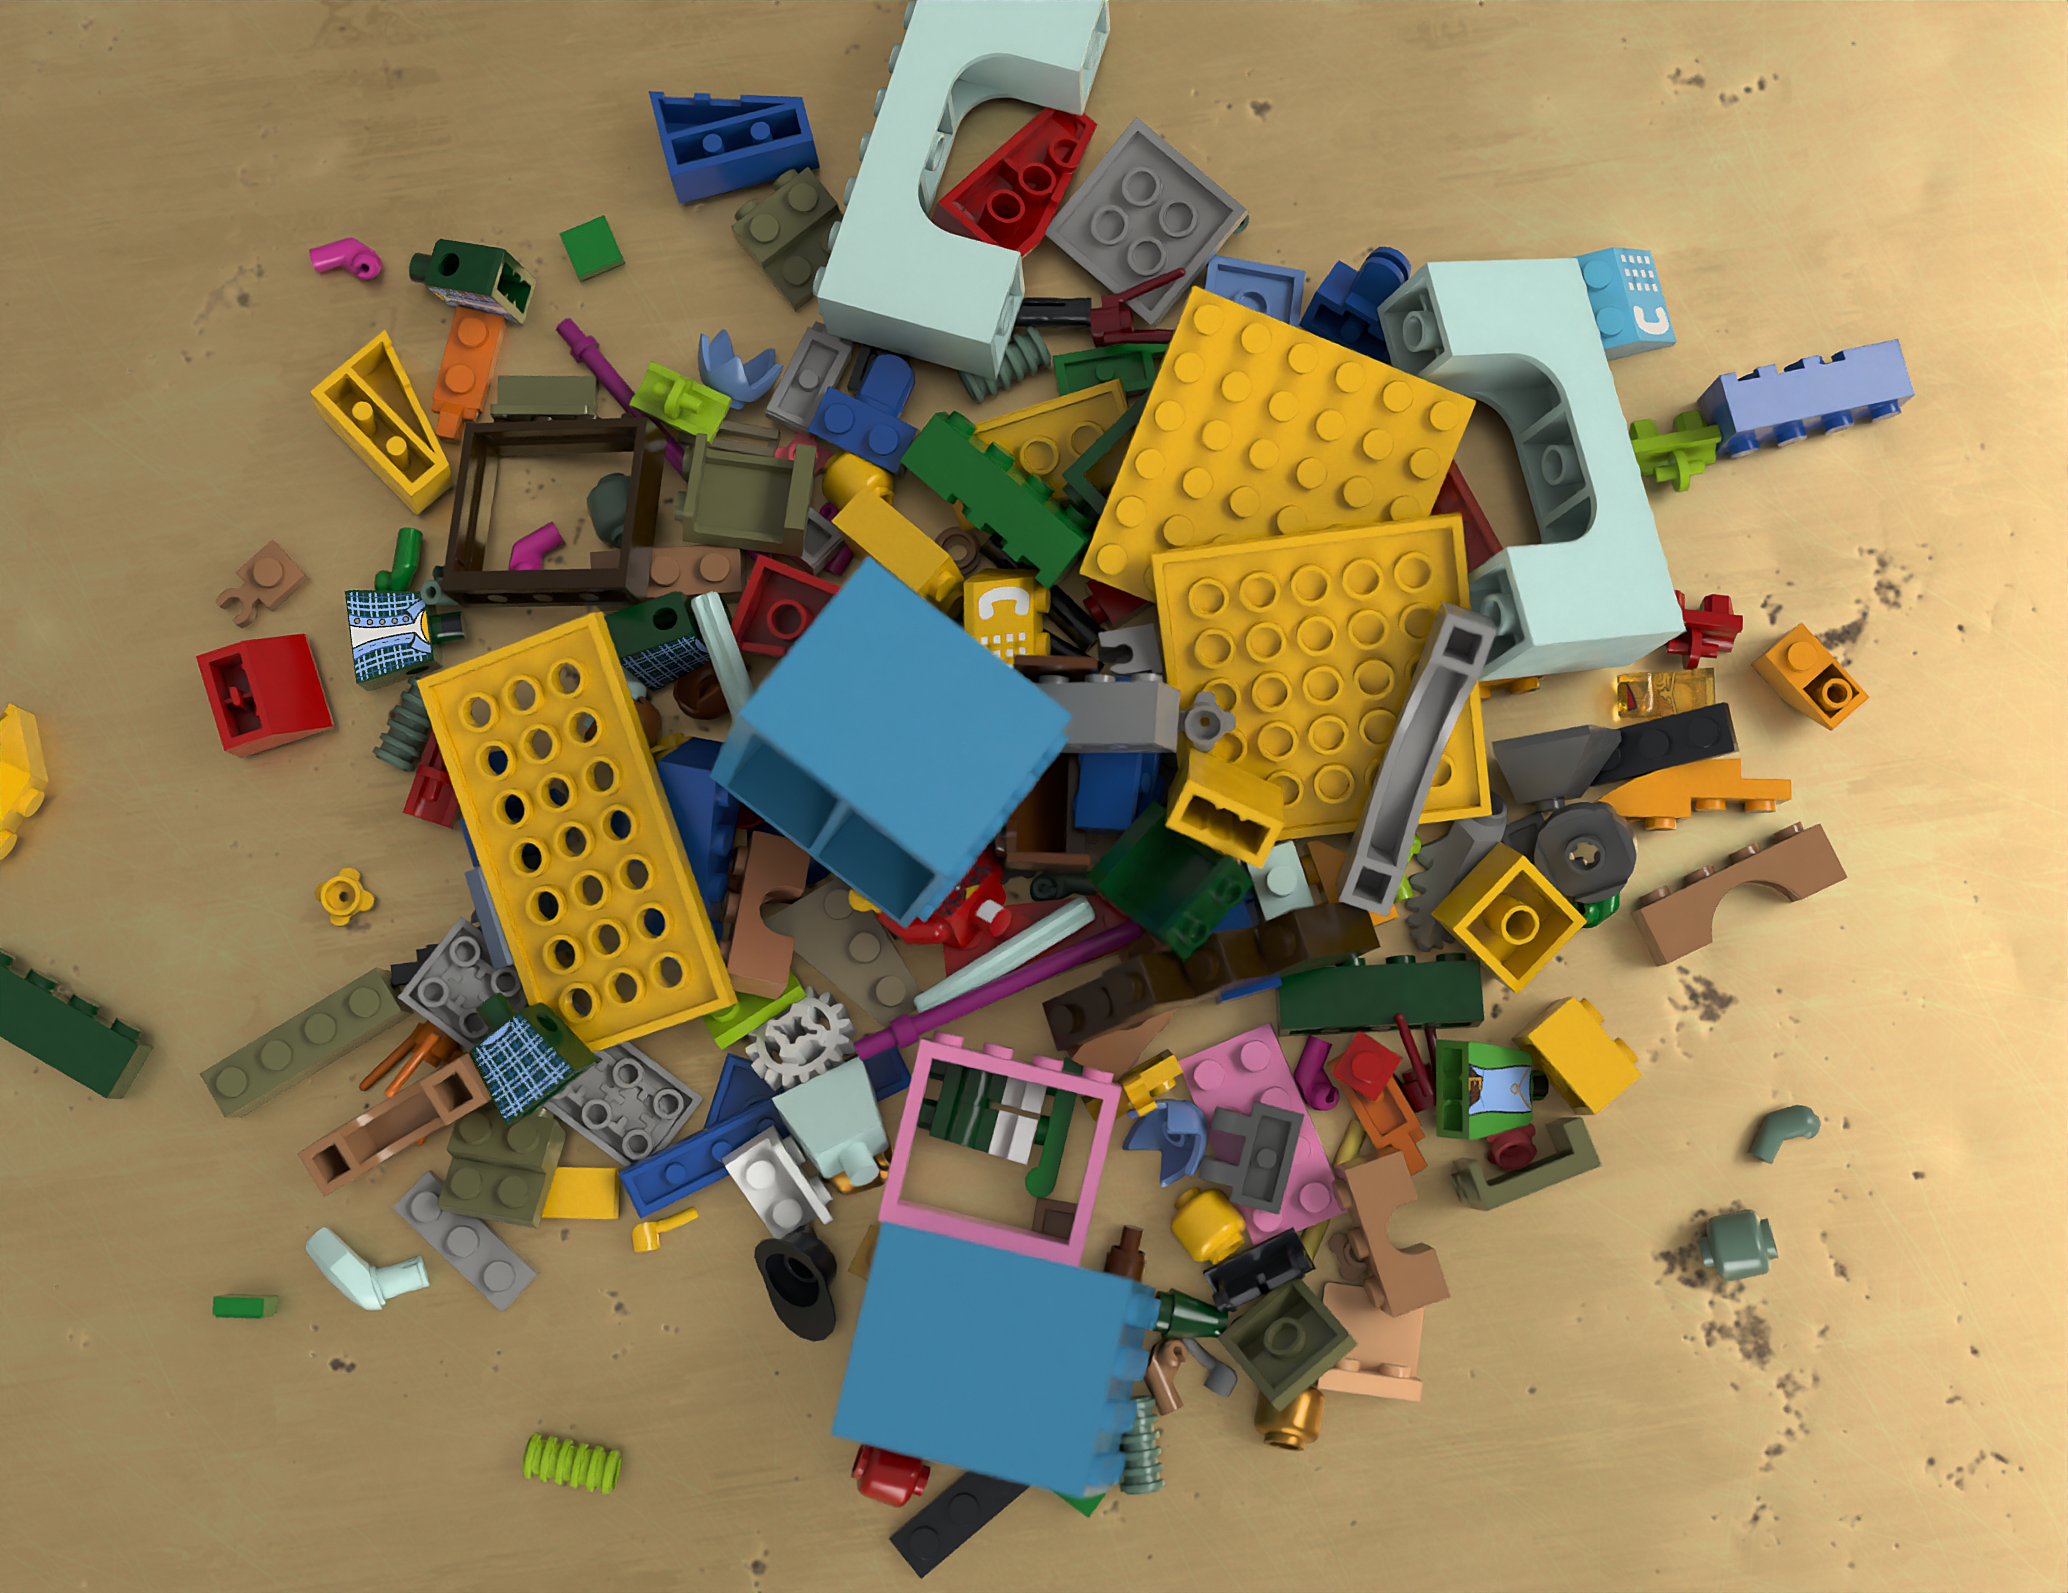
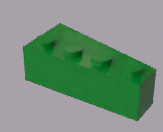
[900,410,1094,589]

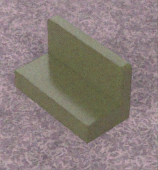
[490,376,599,422]

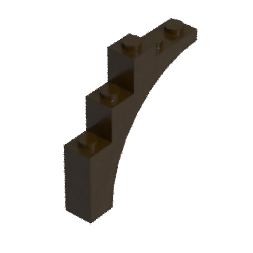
[1042,902,1381,1052]

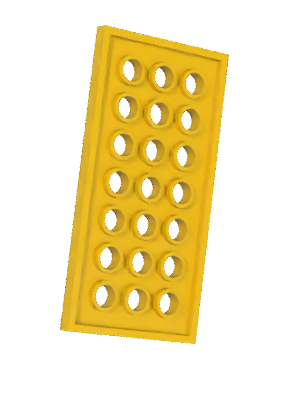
[416,612,738,1053]

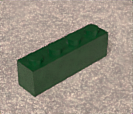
[0,948,153,1099]
[1275,953,1484,1037]

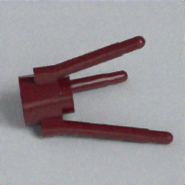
[1090,267,1186,347]
[1393,1013,1438,1113]

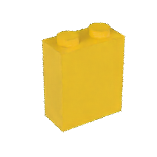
[831,485,965,619]
[1166,746,1284,869]

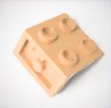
[1313,1282,1425,1402]

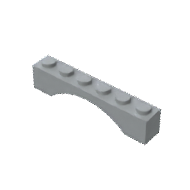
[1335,601,1497,917]

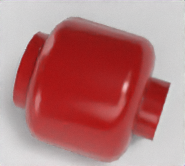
[851,1443,931,1507]

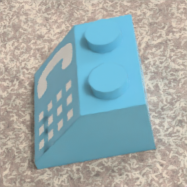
[1572,247,1676,361]

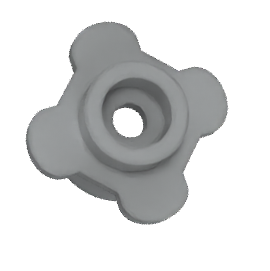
[1178,691,1236,752]

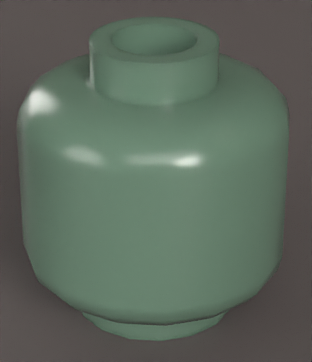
[587,473,657,549]
[1698,1209,1778,1281]

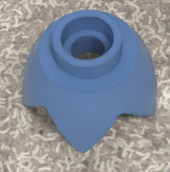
[698,329,783,409]
[1122,1099,1208,1187]

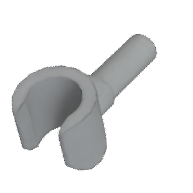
[1180,1338,1238,1397]

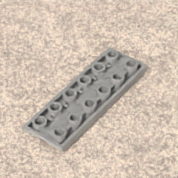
[398,917,704,1167]

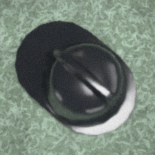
[754,1225,837,1342]

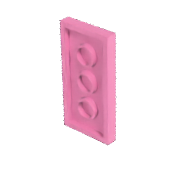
[1178,1022,1348,1246]

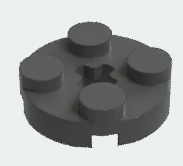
[1534,801,1638,903]

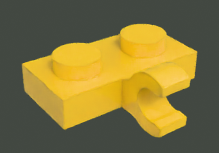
[1081,1049,1183,1122]

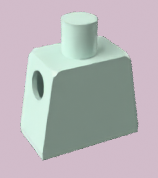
[1243,839,1315,924]
[772,1056,889,1186]

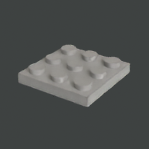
[1045,117,1250,327]

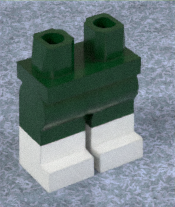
[917,1058,1047,1165]

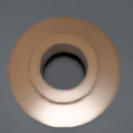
[934,527,982,576]

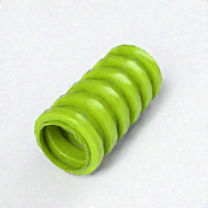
[522,1432,622,1495]

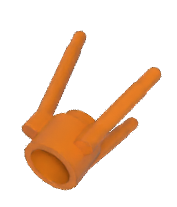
[359,1020,464,1145]

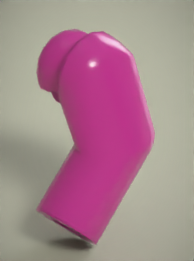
[309,237,382,280]

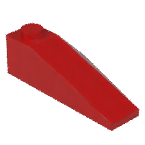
[931,107,1098,260]

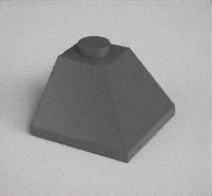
[1492,724,1622,813]

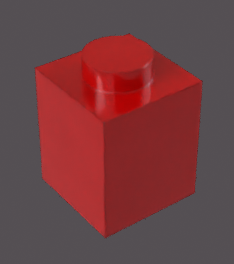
[1082,579,1155,631]
[1332,1031,1403,1102]

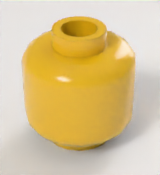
[822,451,894,511]
[1171,1187,1246,1265]

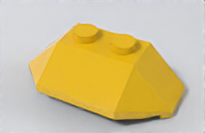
[0,703,49,860]

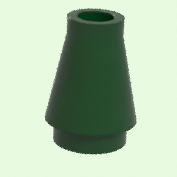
[1151,1288,1228,1339]

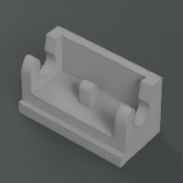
[1097,623,1163,677]

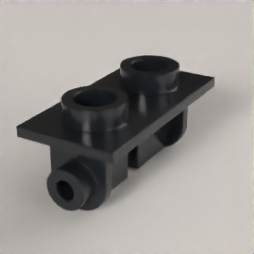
[1203,1227,1316,1313]

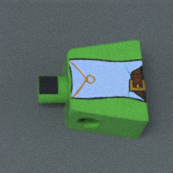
[1436,1039,1549,1140]

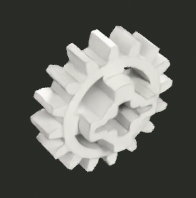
[745,986,856,1091]

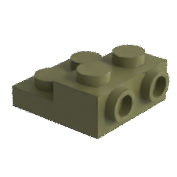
[731,167,844,311]
[437,1099,567,1229]
[1217,1277,1358,1412]

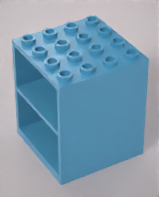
[709,556,1073,929]
[830,1221,1161,1499]

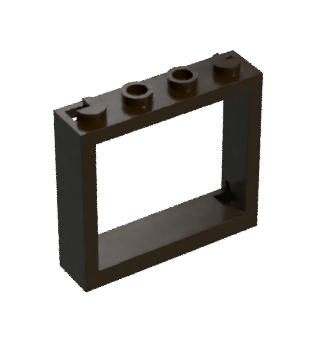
[441,413,667,608]

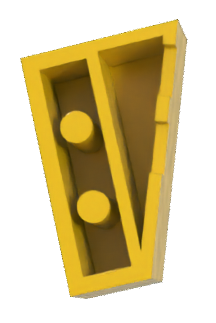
[310,330,453,516]

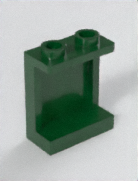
[1085,801,1254,961]

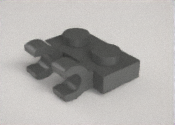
[1198,1101,1304,1215]

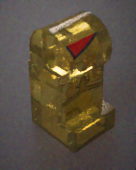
[1617,668,1716,720]

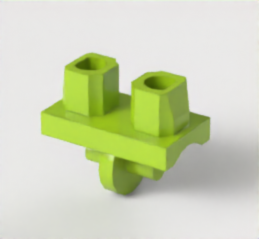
[629,361,733,445]
[1628,410,1722,492]

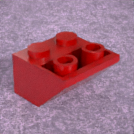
[196,633,335,758]

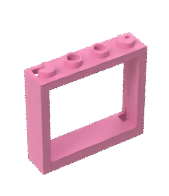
[877,1030,1122,1267]

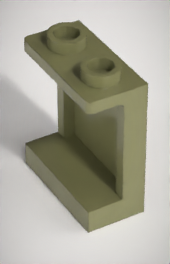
[674,433,817,557]
[1450,1117,1602,1211]

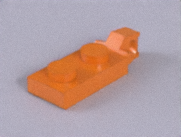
[432,306,507,445]
[1327,1052,1428,1176]

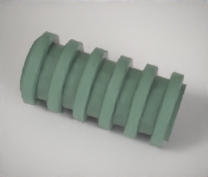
[958,326,1052,404]
[372,677,432,772]
[1118,1395,1165,1495]

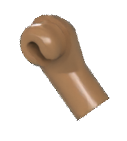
[1144,1338,1187,1416]

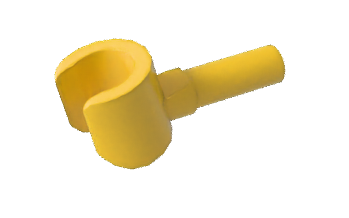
[631,1206,699,1253]

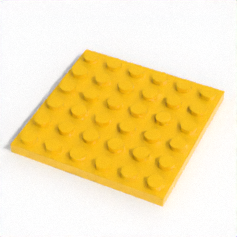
[1078,286,1477,604]
[1151,512,1492,841]

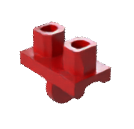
[1663,590,1743,671]
[403,728,460,829]

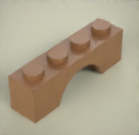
[1630,821,1848,967]
[297,1049,492,1197]

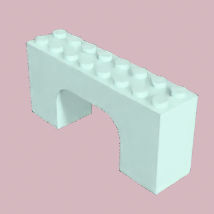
[813,0,1110,380]
[1377,258,1686,681]

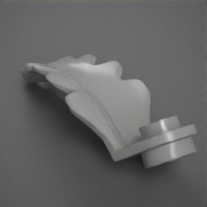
[1405,791,1508,952]

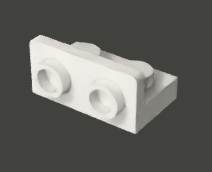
[722,1125,833,1239]

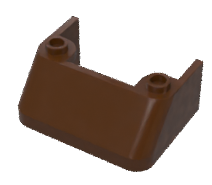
[995,654,1097,874]

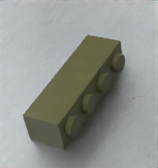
[200,968,414,1118]

